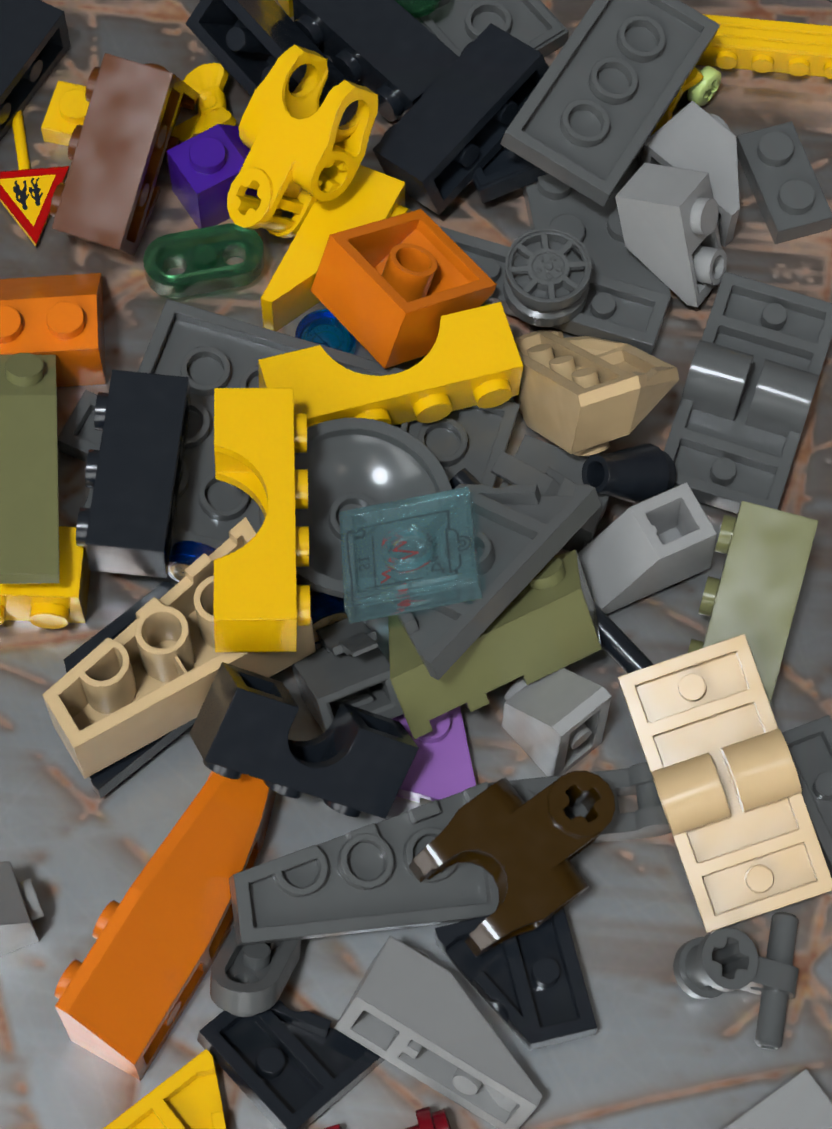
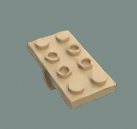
[618,634,832,933]

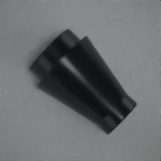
[582,443,676,504]

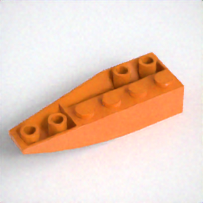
[54,689,289,1081]

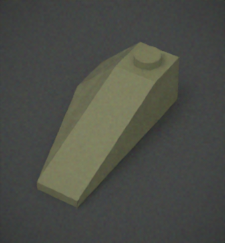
[0,353,59,584]

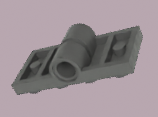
[664,271,832,514]

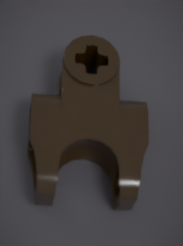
[409,771,615,957]

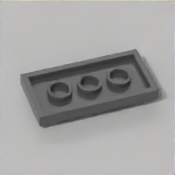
[500,0,720,207]

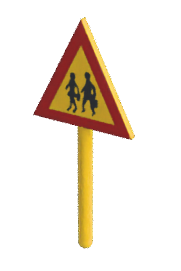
[0,110,69,247]

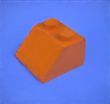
[310,209,497,369]
[0,273,106,387]

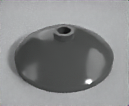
[259,418,452,599]

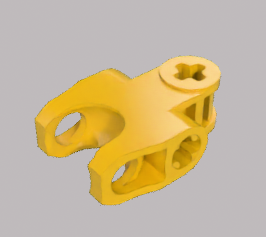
[227,44,378,238]

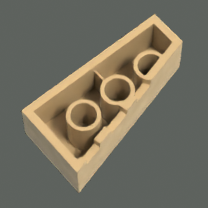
[42,517,316,779]

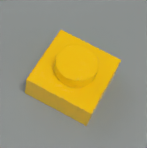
[41,80,90,146]

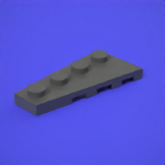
[229,782,499,947]

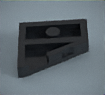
[434,908,597,1051]
[197,1000,385,1129]

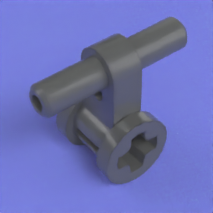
[673,912,799,1050]

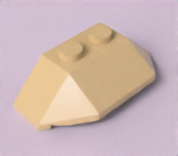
[513,328,679,456]

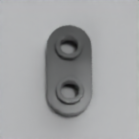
[210,926,301,1017]

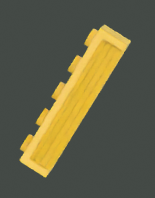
[696,14,832,79]

